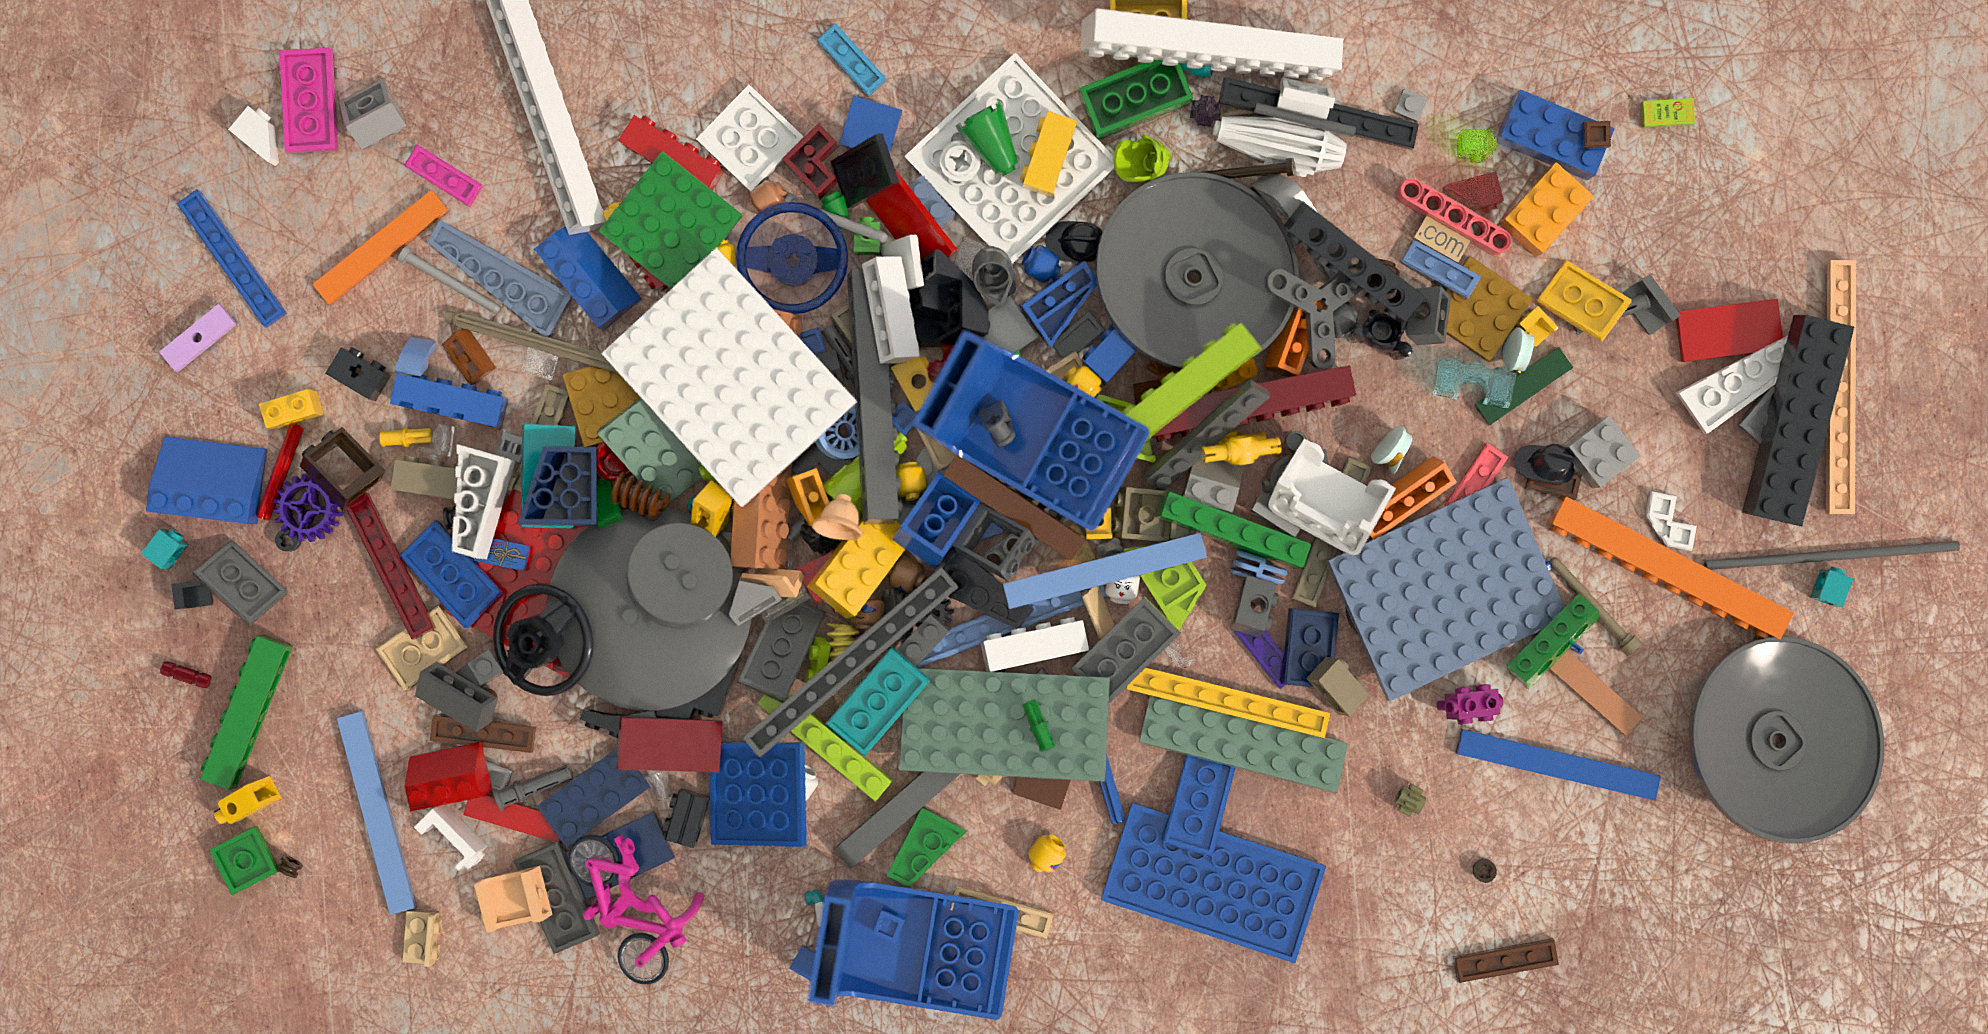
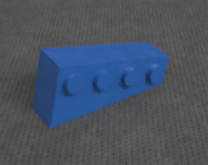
[390,373,508,428]

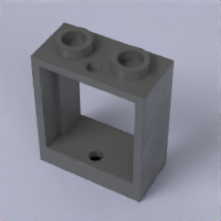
[952,503,1036,581]

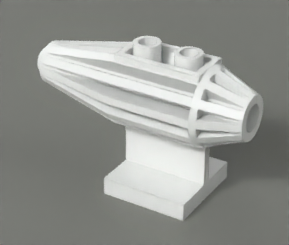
[1212,77,1347,177]

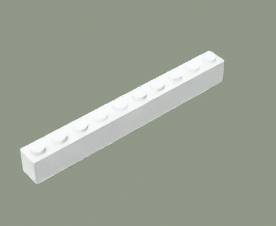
[486,0,606,235]

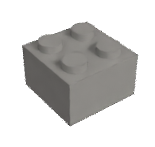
[1564,416,1641,488]

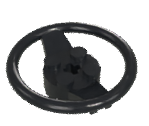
[493,584,593,696]

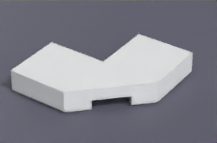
[1645,491,1697,551]

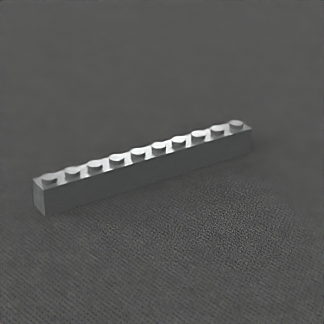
[847,269,902,525]
[743,567,958,757]

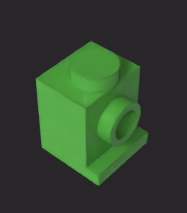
[854,217,881,255]

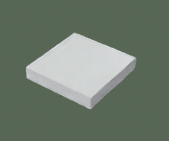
[880,235,924,290]

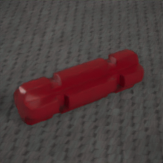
[160,661,212,688]

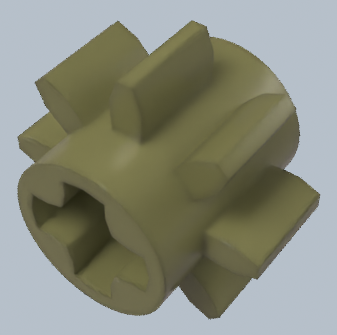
[1394,783,1426,816]

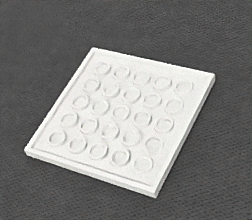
[904,52,1115,265]

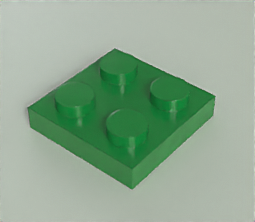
[209,825,279,895]

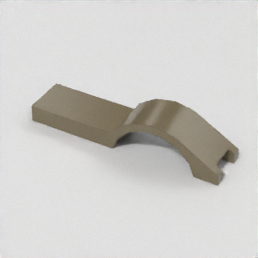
[507,384,569,492]

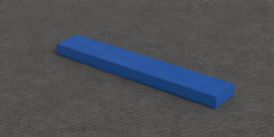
[176,189,287,328]

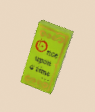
[1641,98,1695,128]

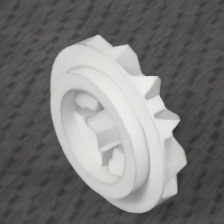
[940,141,981,182]

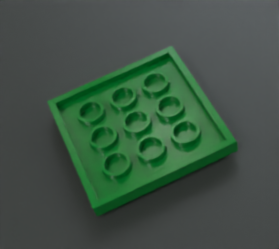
[599,151,743,289]

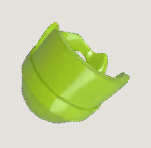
[1113,134,1172,184]

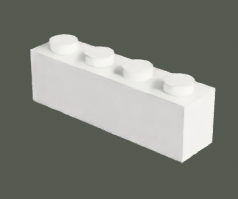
[862,257,919,364]
[980,617,1089,672]

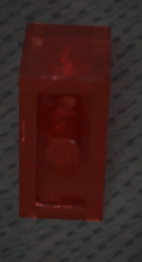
[1442,171,1504,213]

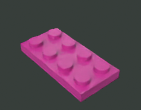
[279,48,338,153]

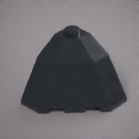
[909,250,990,347]

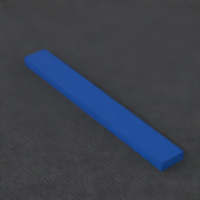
[1456,729,1661,801]

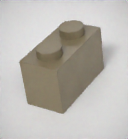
[1306,657,1369,717]

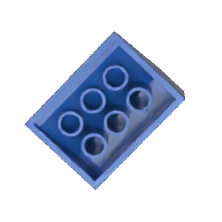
[146,437,267,524]

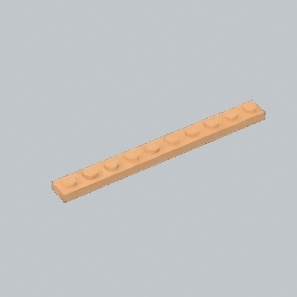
[1826,260,1856,514]

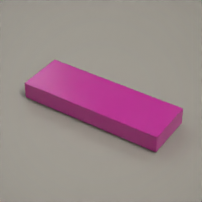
[404,144,483,207]

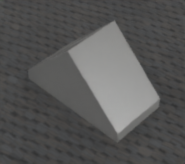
[729,580,782,626]

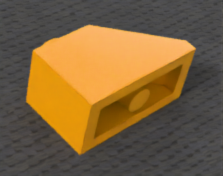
[786,468,829,526]

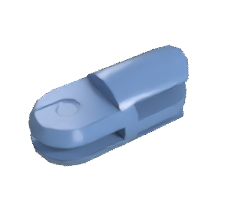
[1230,549,1287,584]

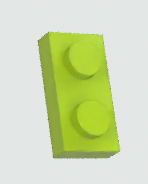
[805,637,831,684]

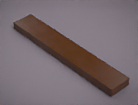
[943,455,1086,561]

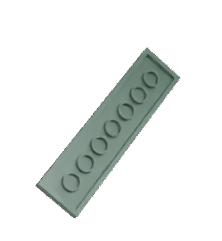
[1138,695,1348,794]

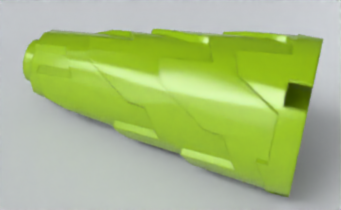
[822,430,908,519]

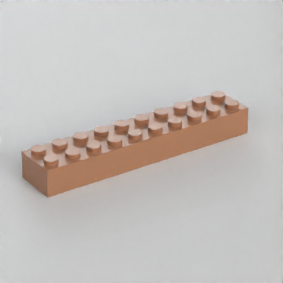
[730,309,802,569]

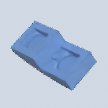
[395,337,436,376]

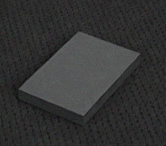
[193,540,288,627]

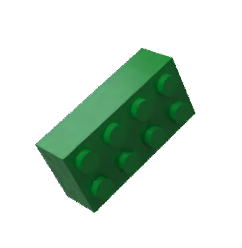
[1078,60,1193,140]

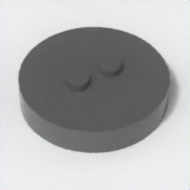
[626,523,733,629]

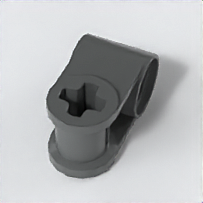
[978,400,1015,446]

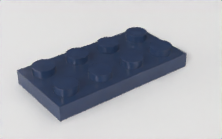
[537,748,651,847]

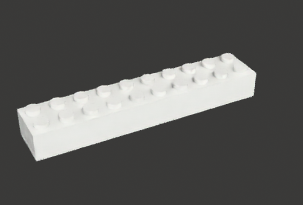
[1080,9,1343,82]

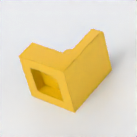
[1514,306,1558,347]

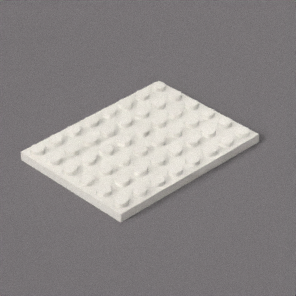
[601,248,857,507]

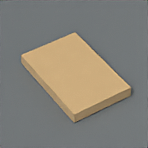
[376,605,469,691]

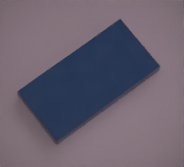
[566,811,675,899]

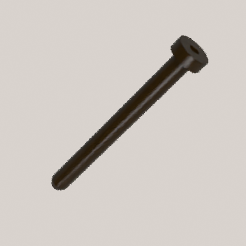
[1202,158,1296,179]

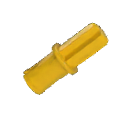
[380,427,433,447]

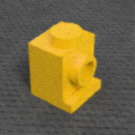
[1085,508,1112,539]

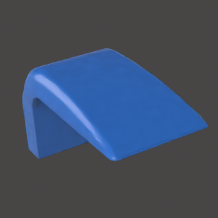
[912,330,1150,531]
[807,880,1019,1020]

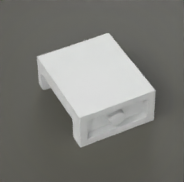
[414,805,488,871]

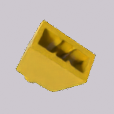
[214,776,282,824]

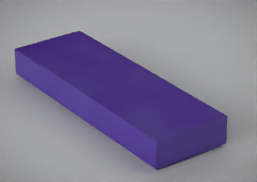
[1232,630,1285,689]

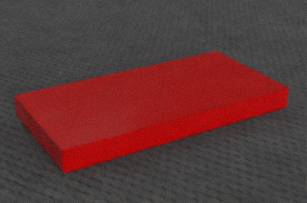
[866,169,957,262]
[1676,298,1783,362]

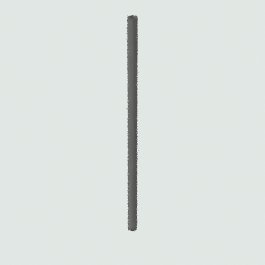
[1704,541,1960,570]

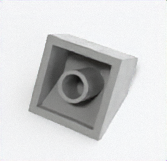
[339,78,407,149]
[1182,457,1244,513]

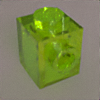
[1457,129,1497,163]

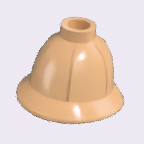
[812,494,863,540]

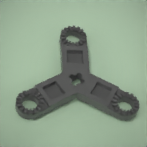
[1263,263,1371,369]

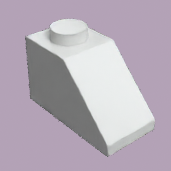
[228,106,279,166]

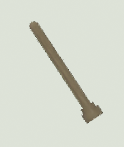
[1549,557,1642,656]

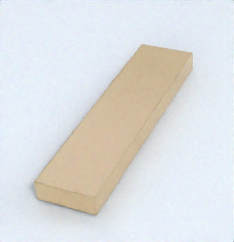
[951,885,1054,939]

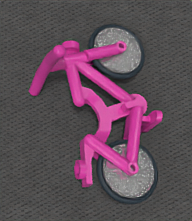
[568,834,704,985]

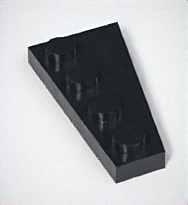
[929,547,1035,629]

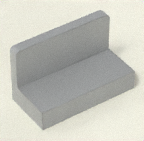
[1249,490,1300,538]

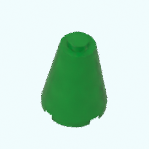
[955,101,1018,176]

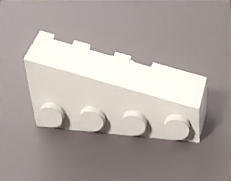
[452,444,515,559]

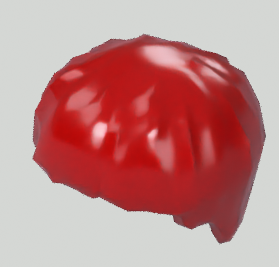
[596,441,632,481]

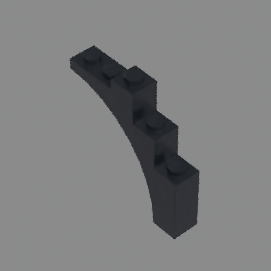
[580,657,742,738]

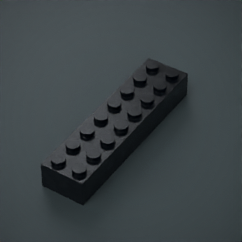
[1742,315,1855,527]

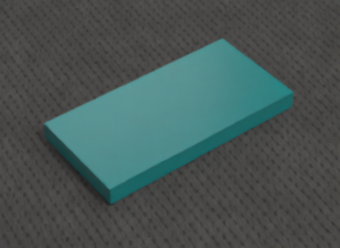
[521,424,575,529]
[826,647,931,757]

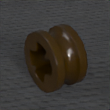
[276,855,303,878]
[1473,858,1497,883]

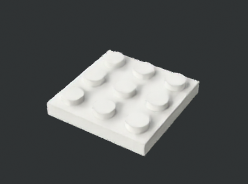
[696,85,804,192]

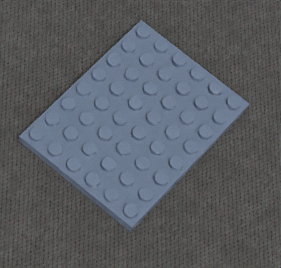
[1326,478,1565,701]

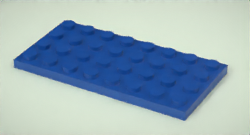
[1101,802,1326,963]

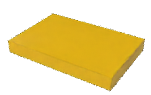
[1537,260,1632,343]

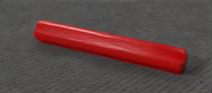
[256,424,304,520]

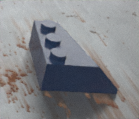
[517,446,597,526]

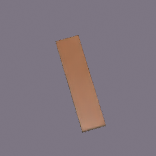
[1549,650,1643,736]

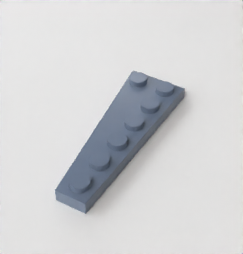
[427,220,573,337]

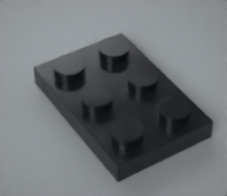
[831,133,899,209]

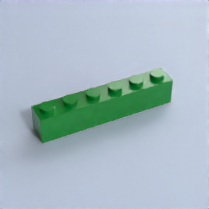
[1155,491,1311,569]
[200,635,293,790]

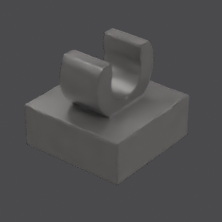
[495,431,522,463]

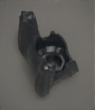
[1348,309,1413,360]

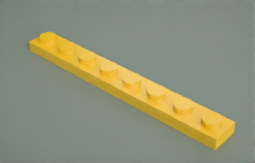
[1126,668,1331,738]

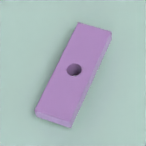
[160,304,237,372]

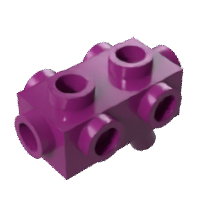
[1436,684,1503,724]

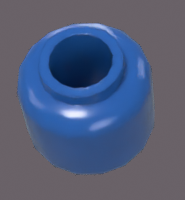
[1022,245,1061,283]

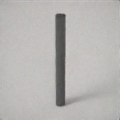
[1254,102,1356,137]

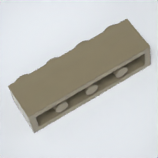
[390,456,458,499]

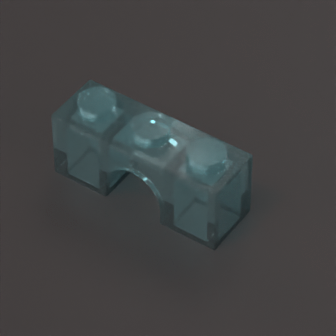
[1432,358,1516,408]

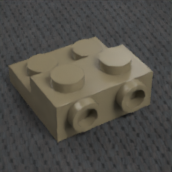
[1111,487,1174,542]

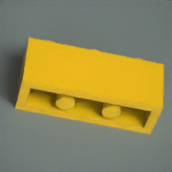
[1020,111,1077,197]

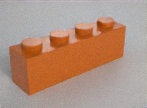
[1369,456,1457,540]

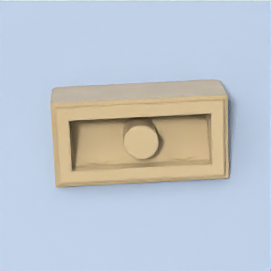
[1080,586,1114,639]

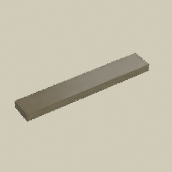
[1291,457,1372,608]

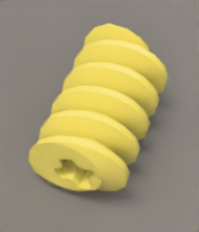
[827,623,859,664]

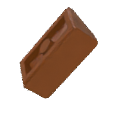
[442,329,496,385]

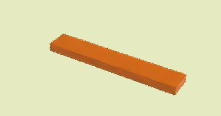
[312,190,449,305]

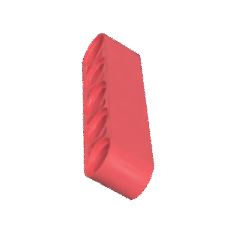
[1396,178,1512,255]

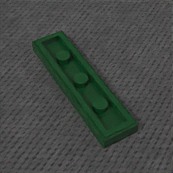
[1474,347,1574,426]

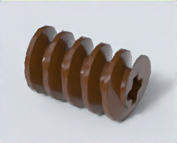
[612,472,670,521]

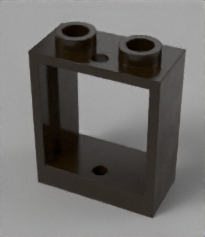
[300,427,385,510]

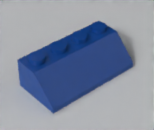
[534,227,642,331]

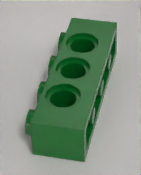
[1507,593,1600,690]

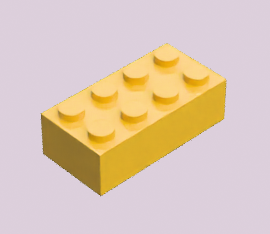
[807,514,905,619]

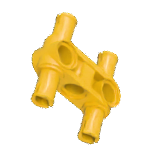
[1201,430,1281,465]

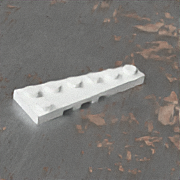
[1676,336,1788,434]

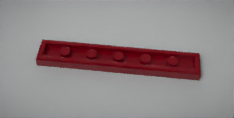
[346,493,436,640]

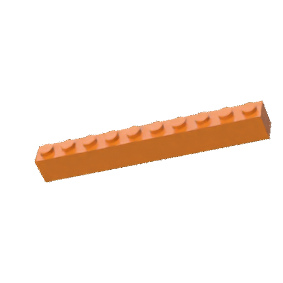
[1546,496,1794,640]

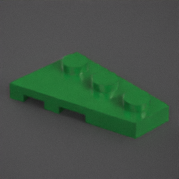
[887,807,967,887]

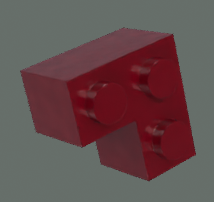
[782,123,838,200]

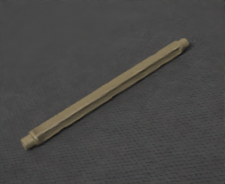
[445,311,619,373]

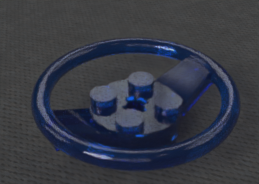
[736,202,848,314]

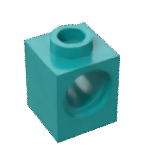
[141,528,189,569]
[1810,567,1853,607]

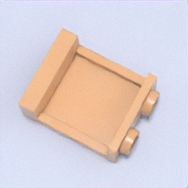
[474,866,552,933]

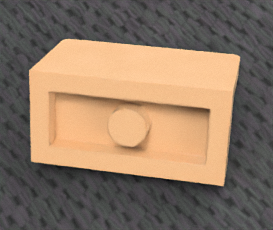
[741,568,805,598]

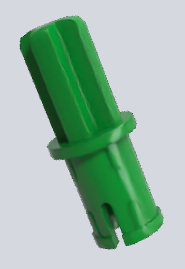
[1023,700,1056,752]

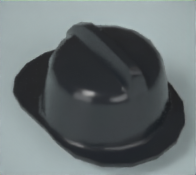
[1045,221,1103,262]
[1514,444,1575,485]

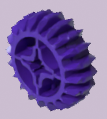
[273,473,344,542]

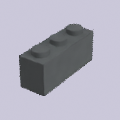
[415,662,498,732]

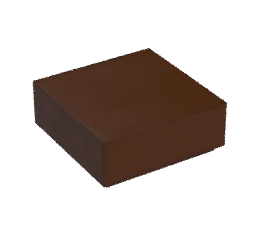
[1582,121,1611,149]

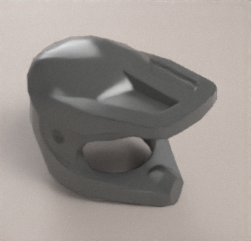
[972,246,1016,307]

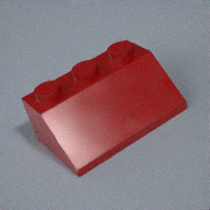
[404,742,493,812]

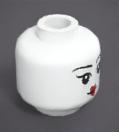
[1105,575,1140,604]

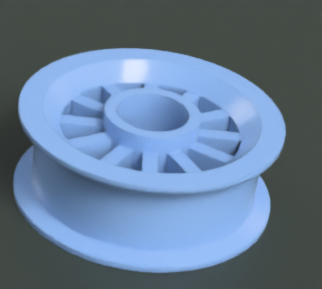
[815,405,859,460]

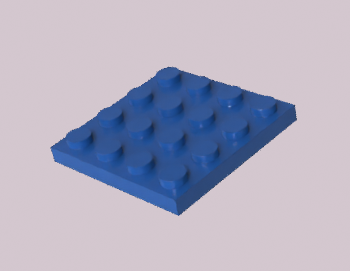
[709,742,807,847]

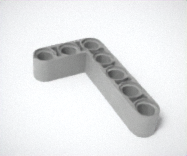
[1250,174,1352,281]

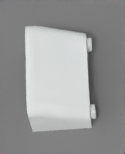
[1268,439,1396,555]

